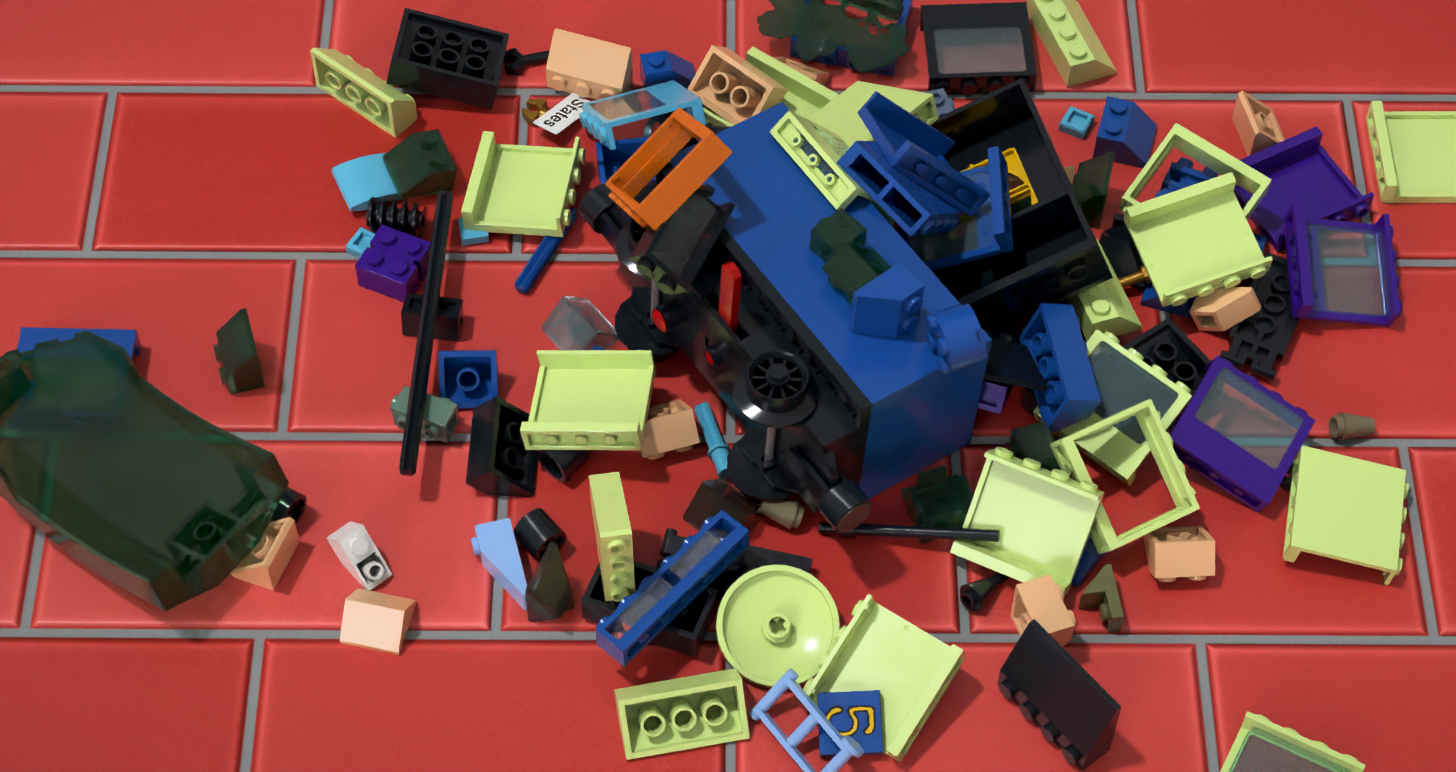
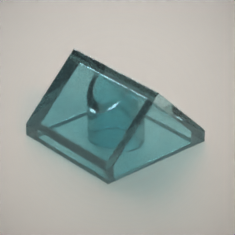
[541,296,619,350]

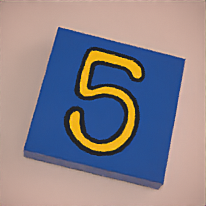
[817,690,883,757]

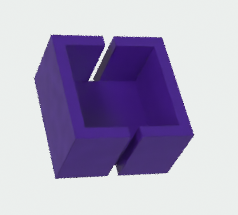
[355,224,431,302]

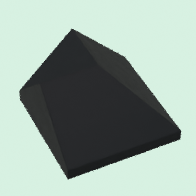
[1099,224,1146,290]

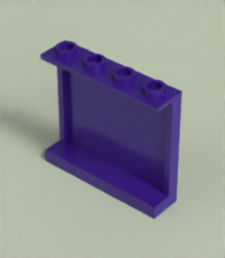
[1234,126,1374,253]

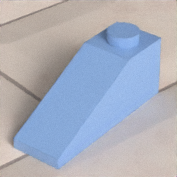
[471,518,531,610]

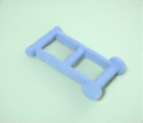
[749,668,864,772]

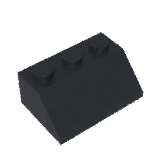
[466,396,538,497]

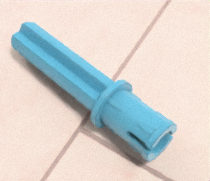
[694,402,730,480]

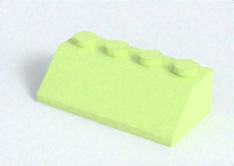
[1027,0,1116,87]
[310,48,418,138]
[1066,239,1142,341]
[614,668,750,760]

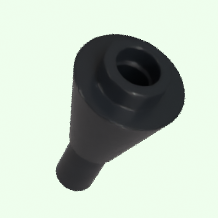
[960,572,1009,611]

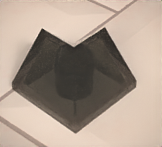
[525,541,574,623]

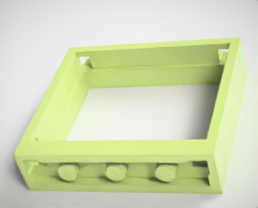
[1119,123,1272,220]
[1050,399,1200,554]

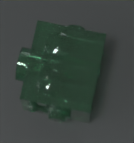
[809,208,867,270]

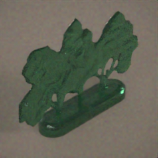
[757,0,910,73]

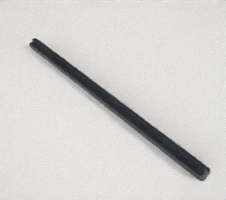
[399,191,453,476]

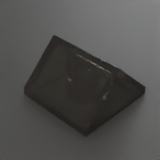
[683,478,765,539]

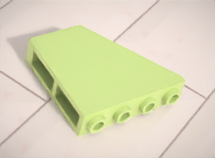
[589,472,635,602]

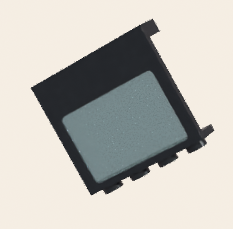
[919,2,1037,95]

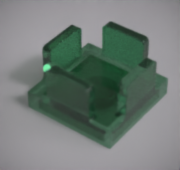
[901,466,974,544]

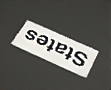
[532,93,591,135]

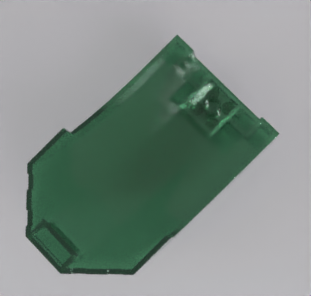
[0,331,289,611]

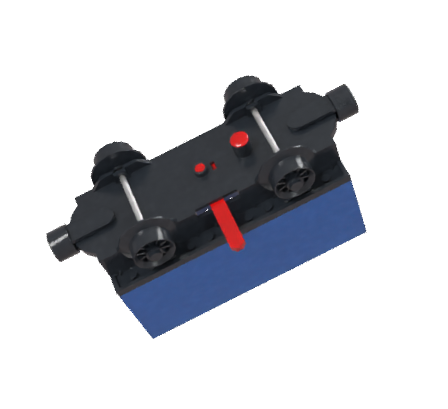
[578,102,992,534]

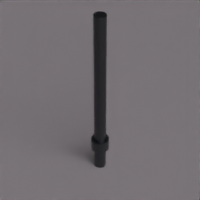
[819,522,1000,542]

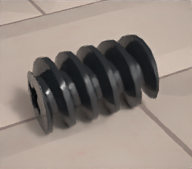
[366,197,427,238]

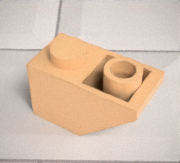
[1189,287,1261,331]

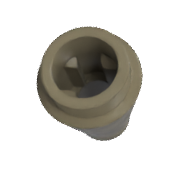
[1329,412,1375,441]
[758,499,805,529]

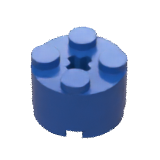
[925,302,987,374]

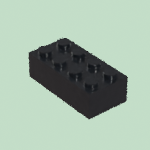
[581,561,718,658]

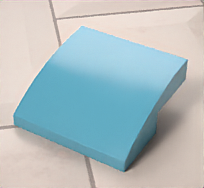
[331,153,406,211]

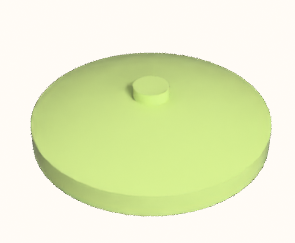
[716,565,840,688]

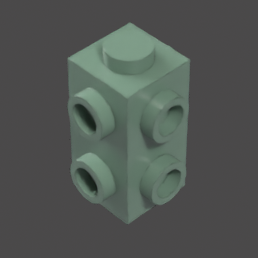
[390,386,460,443]

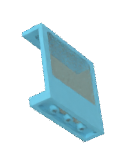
[579,80,706,150]

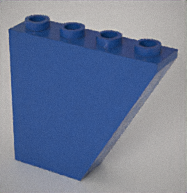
[837,141,964,237]

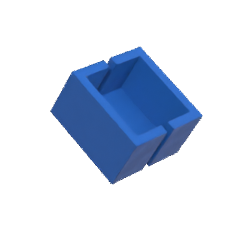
[596,137,656,186]

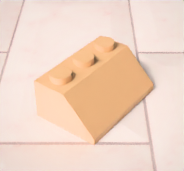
[546,28,633,106]
[688,45,788,125]

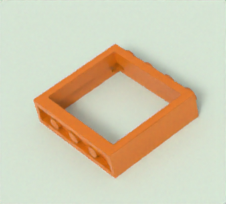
[605,107,733,231]

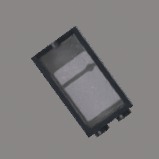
[628,184,735,295]

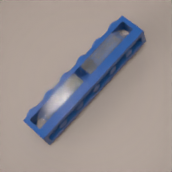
[596,510,749,667]

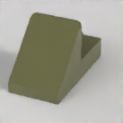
[1078,564,1124,633]

